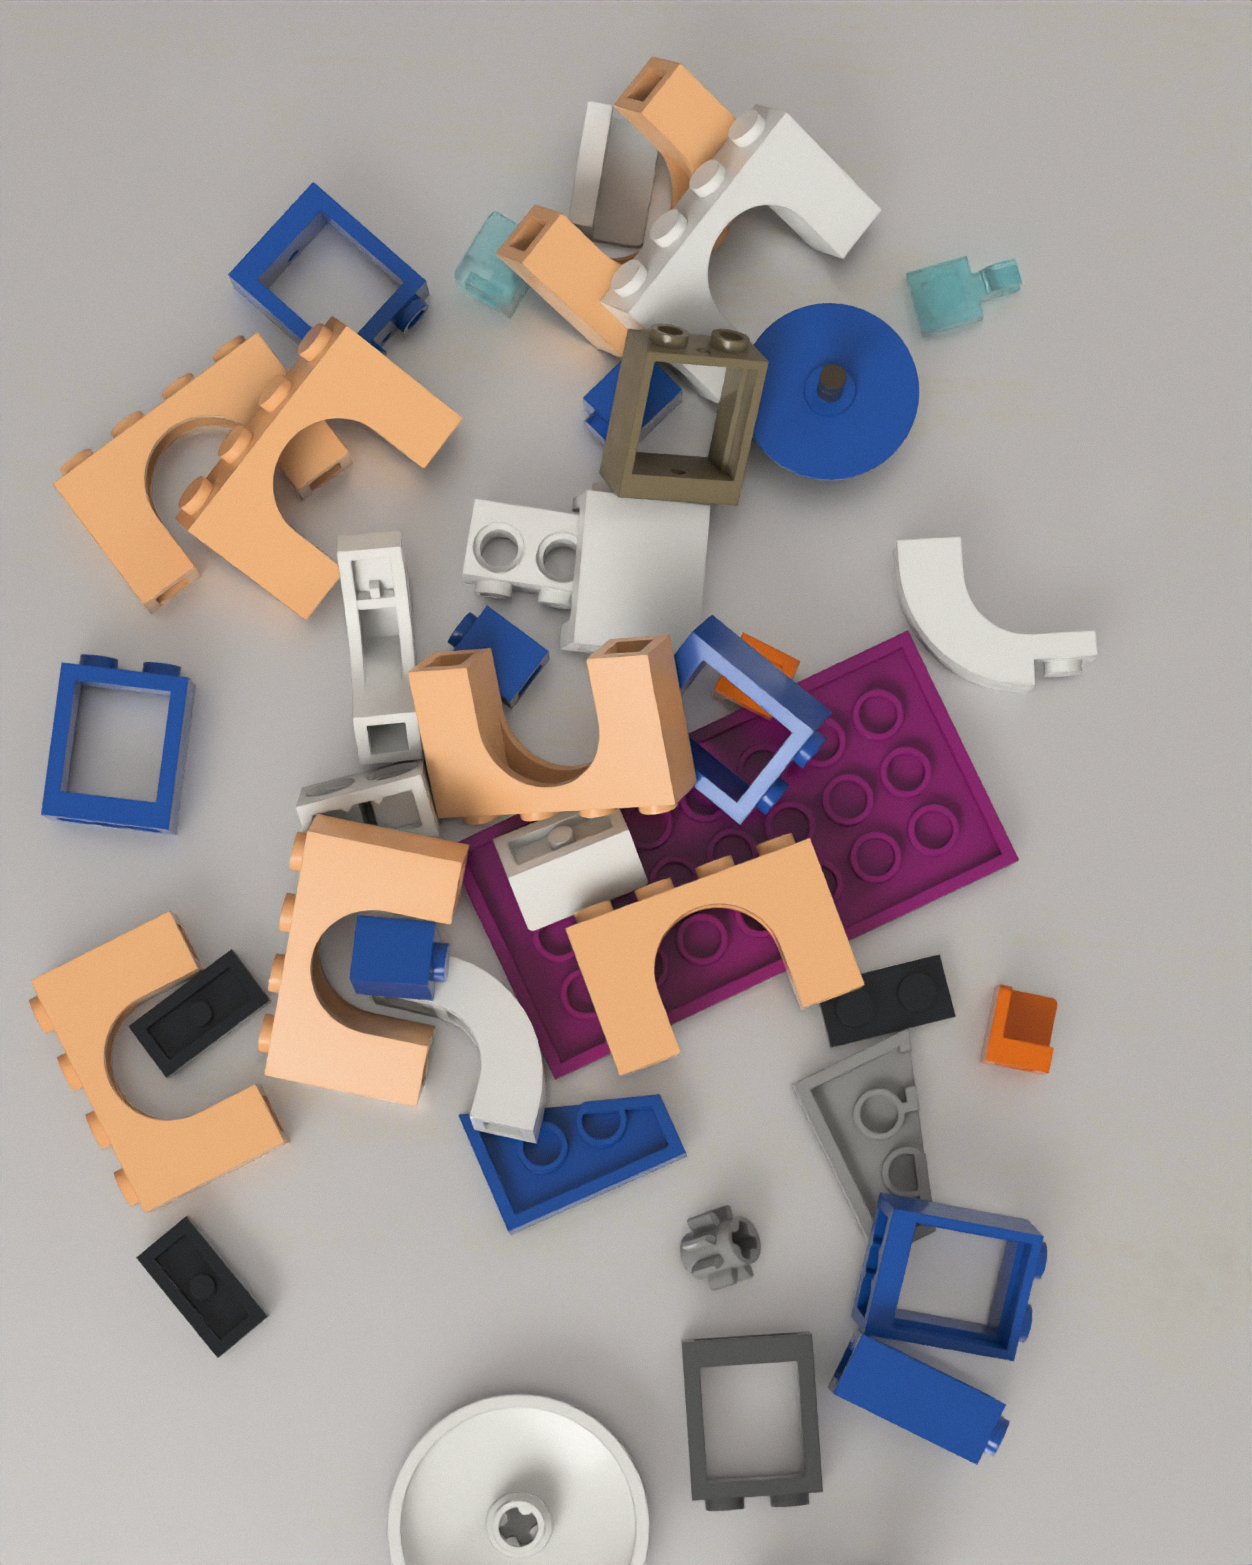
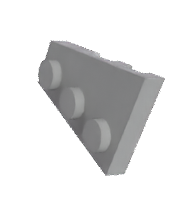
[792,1028,936,1243]

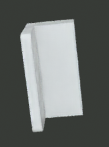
[568,101,659,249]
[493,808,648,931]

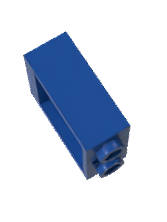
[228,182,430,356]
[674,615,832,824]
[41,654,196,835]
[851,1192,1047,1361]
[828,1329,1010,1465]

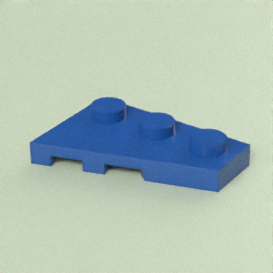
[458,1094,687,1235]

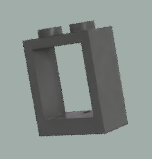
[681,1331,823,1511]

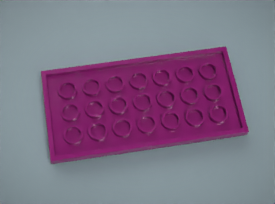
[458,630,1019,1080]

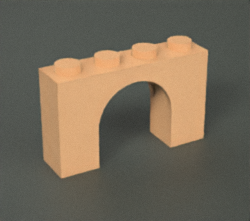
[496,57,736,358]
[175,316,463,620]
[53,332,353,614]
[408,634,697,825]
[258,814,469,1106]
[565,833,865,1077]
[29,911,290,1213]

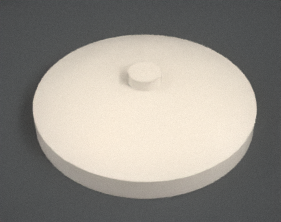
[387,1393,649,1565]

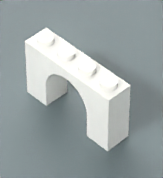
[600,104,882,404]

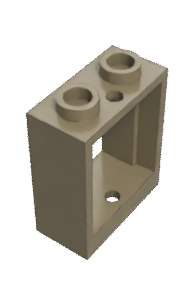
[599,324,769,506]

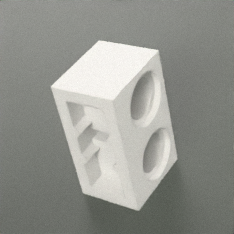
[462,499,579,609]
[296,756,441,837]

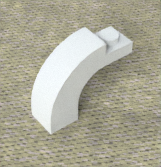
[336,530,423,765]
[893,536,1098,693]
[372,956,546,1144]

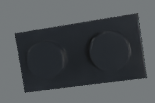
[128,949,272,1078]
[819,954,956,1048]
[136,1216,270,1358]

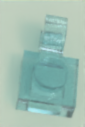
[906,256,1022,337]

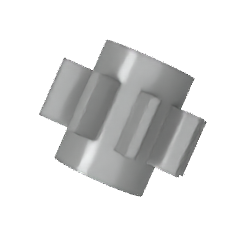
[680,1205,761,1291]

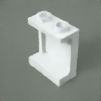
[559,482,711,655]

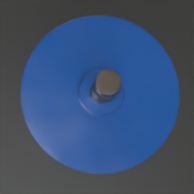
[753,303,919,481]

